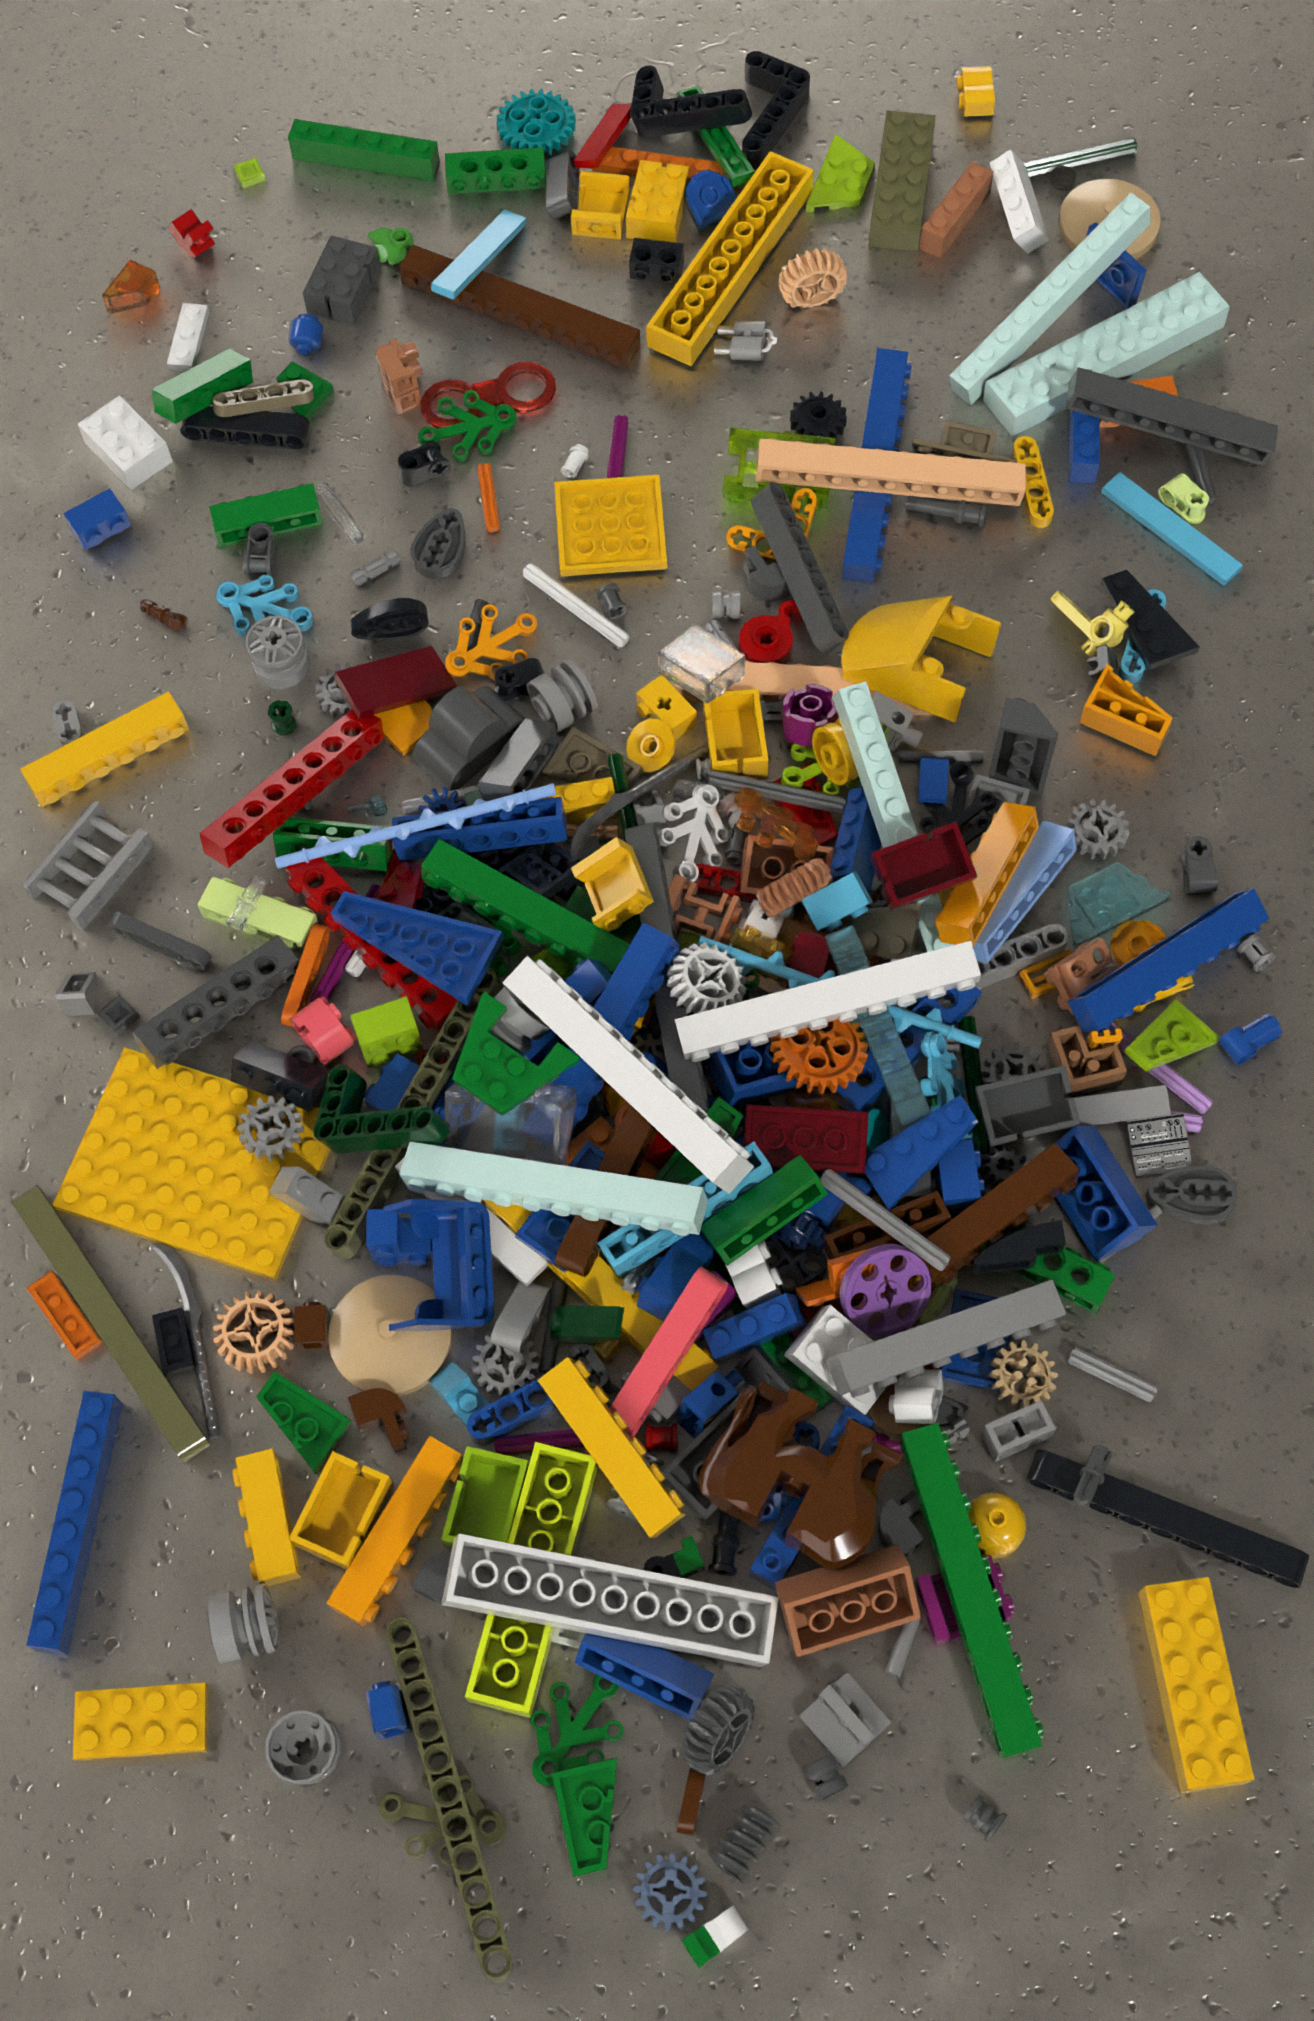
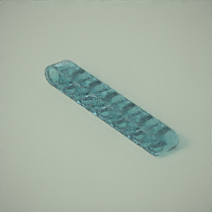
[824,925,931,1126]

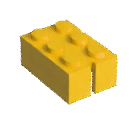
[626,160,689,242]
[703,688,769,779]
[289,1451,394,1570]

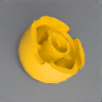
[967,1492,1027,1559]

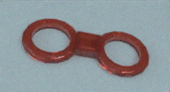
[420,361,556,429]

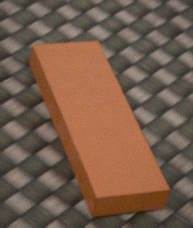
[26,1270,103,1361]

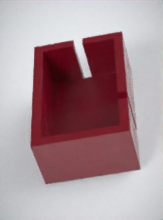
[870,821,978,912]

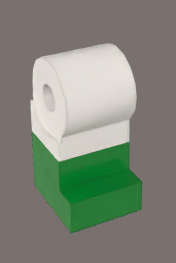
[681,1905,749,1969]

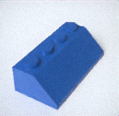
[1056,1126,1158,1261]

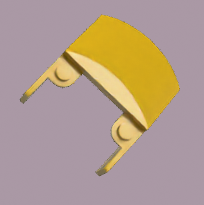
[840,595,1001,722]

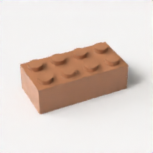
[775,1544,921,1657]

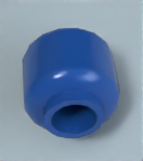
[289,314,323,355]

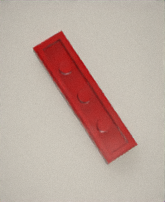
[573,103,632,168]

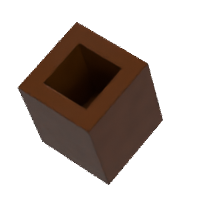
[294,1301,330,1351]

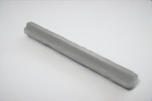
[820,1169,951,1271]

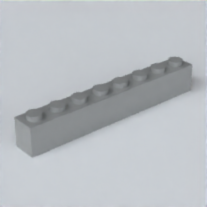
[826,1279,1066,1398]

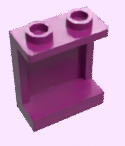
[914,1555,1015,1646]

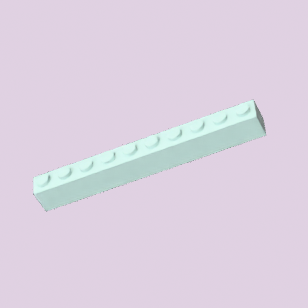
[949,193,1151,406]
[832,681,953,953]
[399,1142,708,1236]

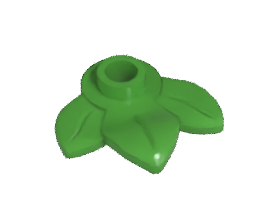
[368,228,413,266]

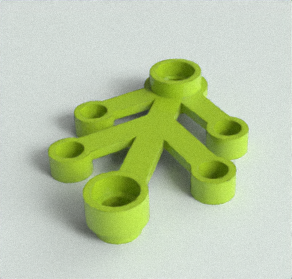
[781,743,861,796]

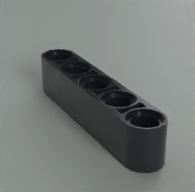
[180,406,310,450]

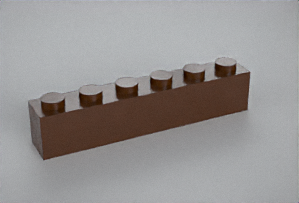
[916,1143,1079,1288]

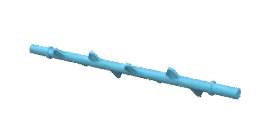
[698,936,982,1049]

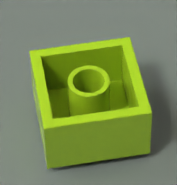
[350,996,424,1068]

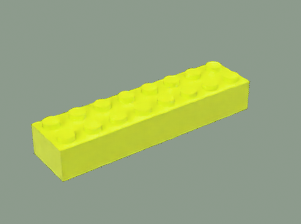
[465,1442,598,1718]

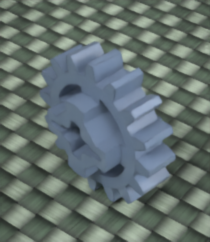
[633,1853,707,1932]

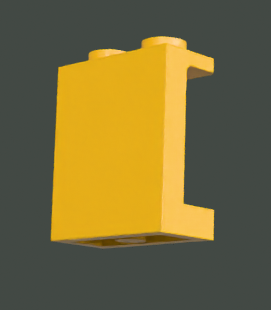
[571,171,630,240]
[571,837,654,932]

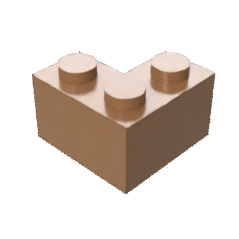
[1046,1025,1127,1097]

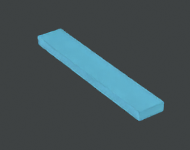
[431,209,526,300]
[1101,472,1243,586]

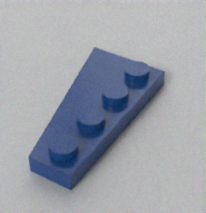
[865,1095,978,1210]

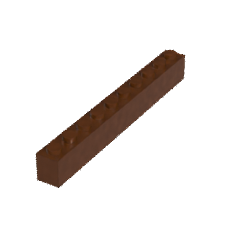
[399,245,641,369]

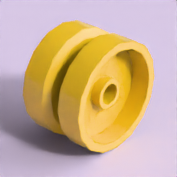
[812,718,858,785]

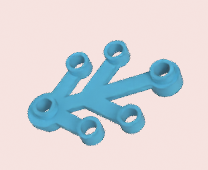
[216,575,313,636]
[921,1031,973,1139]

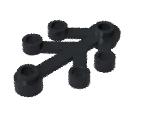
[919,761,997,846]

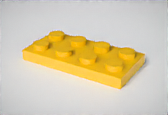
[73,1682,208,1761]

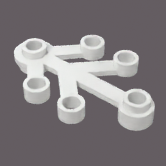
[658,784,730,883]

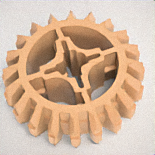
[778,248,847,309]
[213,1290,294,1374]

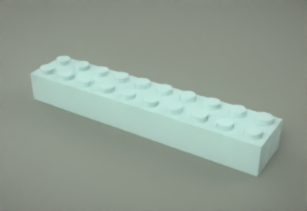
[983,272,1230,437]

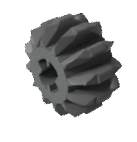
[977,1144,1027,1191]

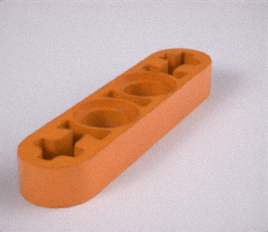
[281,923,330,1028]

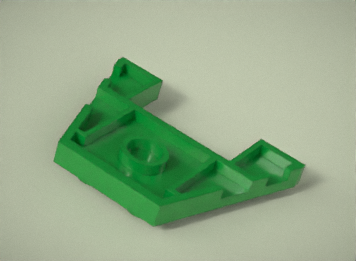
[452,992,580,1116]

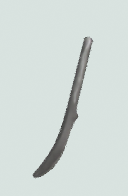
[571,745,708,861]
[152,1243,221,1440]

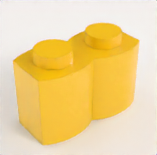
[956,66,995,117]

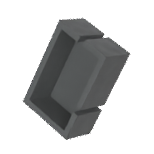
[303,236,381,325]
[974,1065,1080,1147]

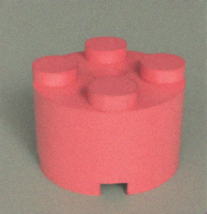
[289,996,358,1066]

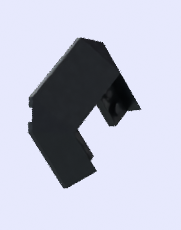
[416,842,581,930]

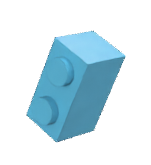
[801,871,873,932]

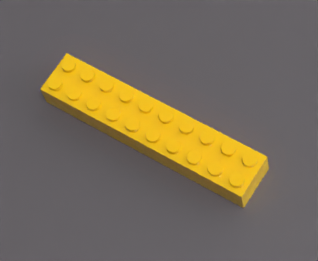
[646,151,814,366]

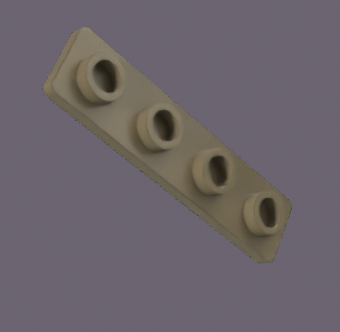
[912,420,1017,463]

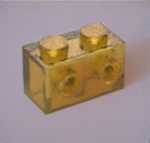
[728,924,792,981]

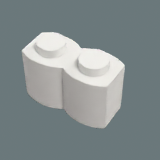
[725,1240,783,1310]
[889,1369,943,1424]

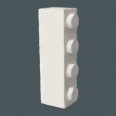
[990,149,1050,254]

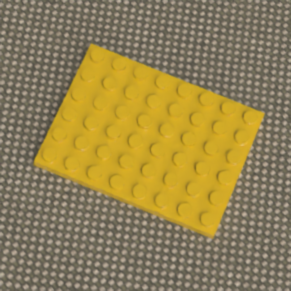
[52,1047,330,1281]

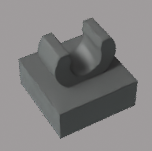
[1087,644,1119,680]

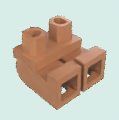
[376,338,423,415]
[1044,938,1118,1016]

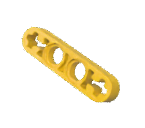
[1012,436,1054,528]

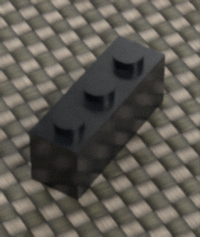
[230,1040,329,1112]

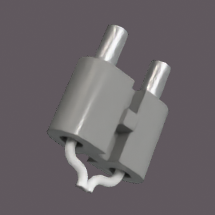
[714,320,777,361]

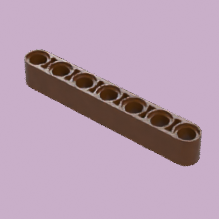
[555,1104,658,1277]

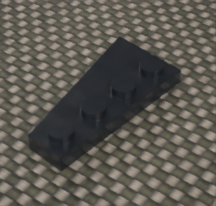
[1101,570,1200,670]

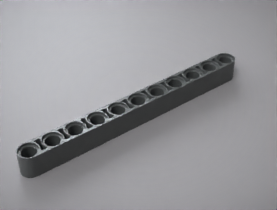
[625,822,709,1111]

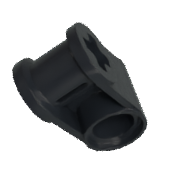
[398,442,450,487]
[495,658,545,702]

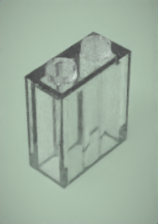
[658,624,745,704]

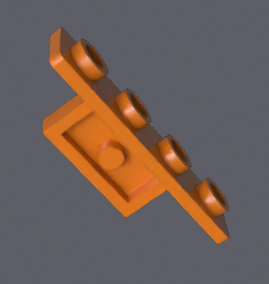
[796,1244,915,1306]

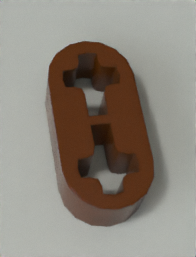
[677,1768,706,1836]

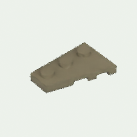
[542,727,643,789]

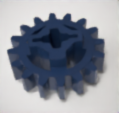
[773,1212,828,1251]

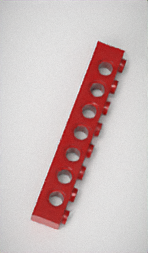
[199,708,384,868]
[285,847,457,1033]

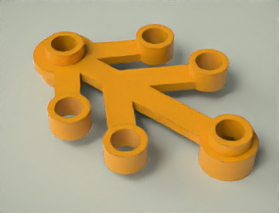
[445,604,537,681]

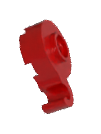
[739,600,803,664]

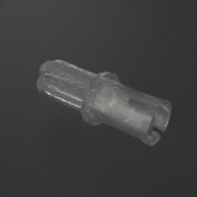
[226,875,267,932]

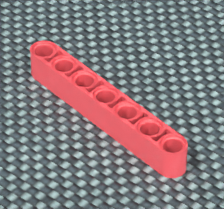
[584,1267,728,1456]

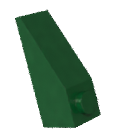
[548,1305,624,1344]

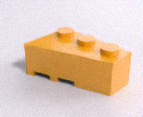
[1079,663,1173,756]

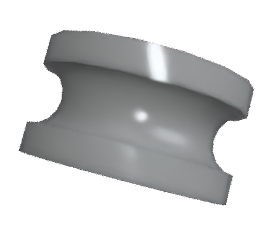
[696,758,711,783]

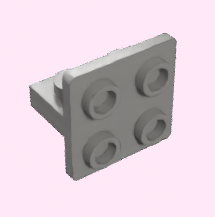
[800,1673,891,1767]

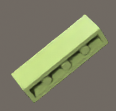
[197,876,319,954]

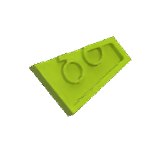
[1124,999,1221,1072]

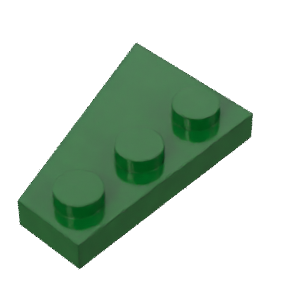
[256,1371,352,1475]
[552,1757,617,1877]

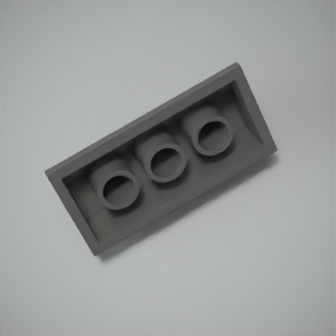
[989,697,1058,795]
[662,1384,796,1520]

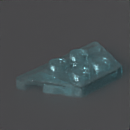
[1067,862,1171,948]

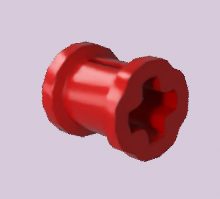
[646,1423,678,1453]

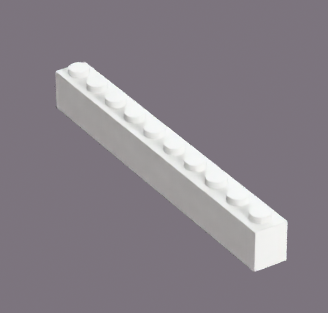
[675,941,981,1062]

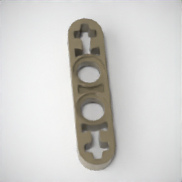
[212,380,314,417]

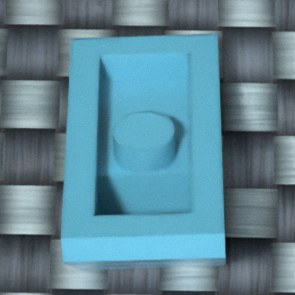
[428,1361,489,1427]

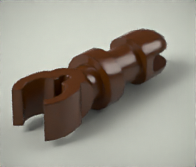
[140,599,188,631]

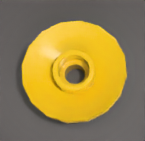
[626,718,676,773]

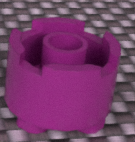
[782,684,838,749]

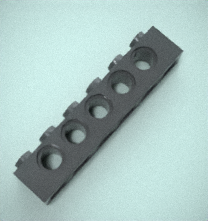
[133,935,299,1069]

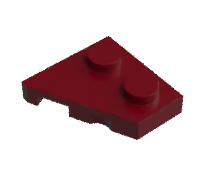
[373,861,425,910]

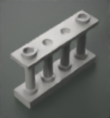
[23,800,154,930]

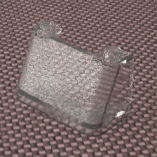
[445,1084,577,1166]

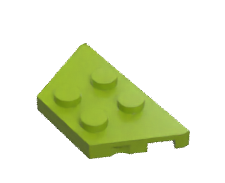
[806,134,875,212]

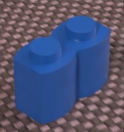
[366,1681,411,1740]

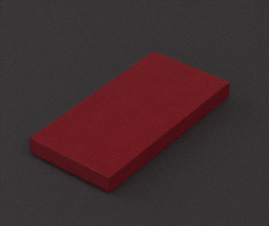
[334,645,457,719]
[743,1105,869,1174]

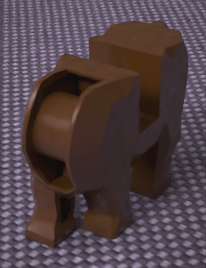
[698,1381,903,1570]

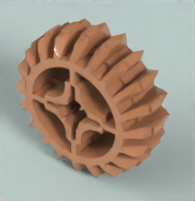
[756,858,833,917]

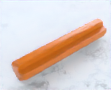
[477,463,500,533]

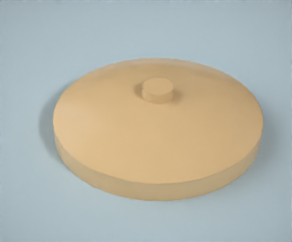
[1058,179,1161,259]
[328,1275,452,1396]

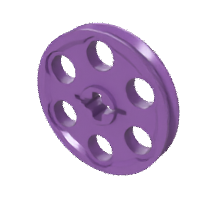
[840,1244,931,1336]

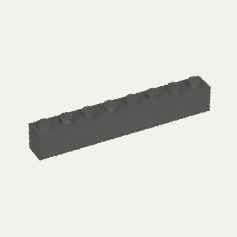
[1065,367,1278,466]

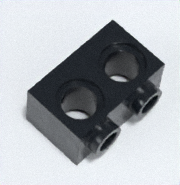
[629,238,684,284]

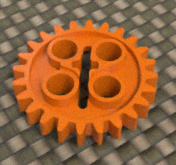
[769,1019,868,1094]

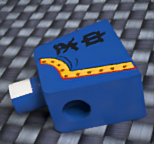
[676,1370,745,1439]

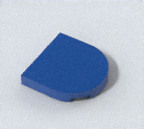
[684,170,737,231]

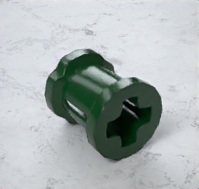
[268,700,296,735]

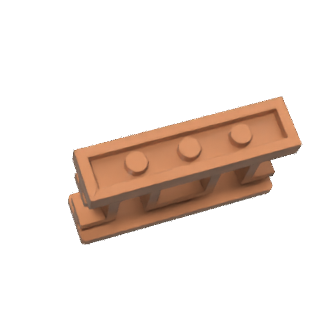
[668,874,743,946]

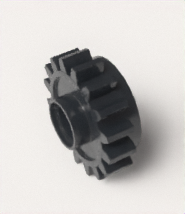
[789,391,847,444]

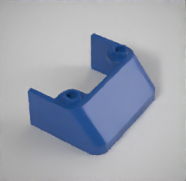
[384,1199,494,1331]

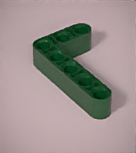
[314,1064,450,1154]

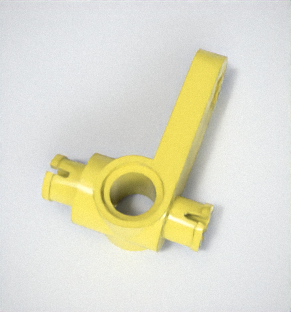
[1050,590,1135,657]

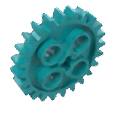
[496,89,576,155]

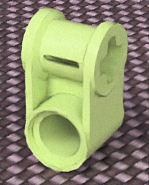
[1158,473,1209,525]

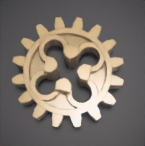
[988,1340,1058,1409]

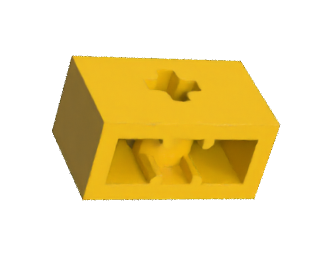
[636,675,697,741]

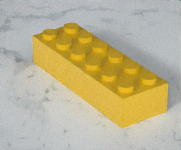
[1138,1577,1254,1793]

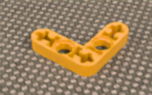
[726,488,818,562]

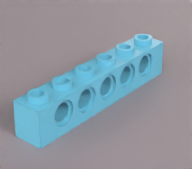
[597,1142,773,1279]

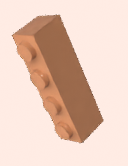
[919,161,994,259]

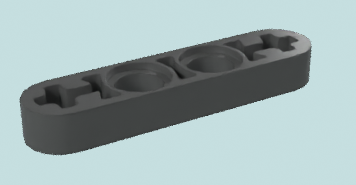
[107,912,212,970]

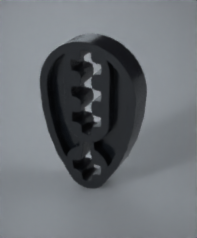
[350,598,429,640]

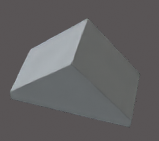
[55,972,97,1016]

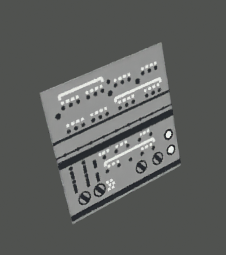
[1127,1113,1193,1177]

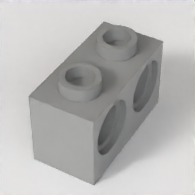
[981,1400,1056,1463]

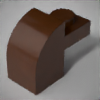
[348,1388,409,1453]

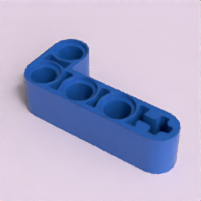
[467,1377,557,1446]

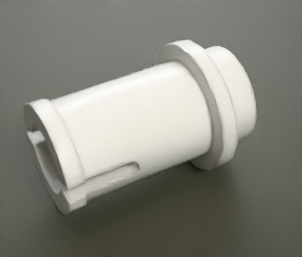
[561,444,589,479]

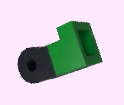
[643,1536,705,1579]

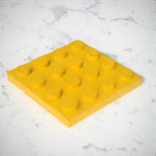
[554,475,667,577]

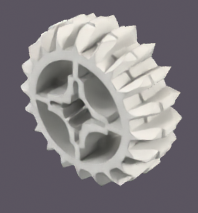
[666,942,747,1014]

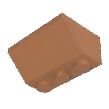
[740,835,834,895]

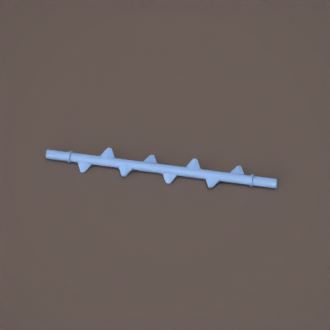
[275,784,556,869]

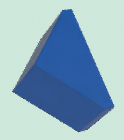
[918,758,949,804]

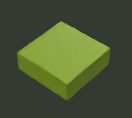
[233,157,266,189]

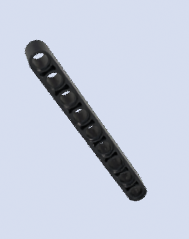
[1026,1449,1310,1588]

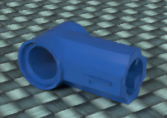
[1218,1013,1283,1065]

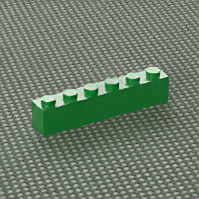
[288,119,440,181]

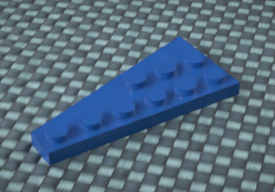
[331,891,504,1006]

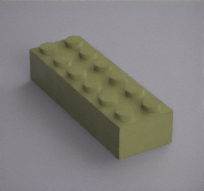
[868,110,936,252]

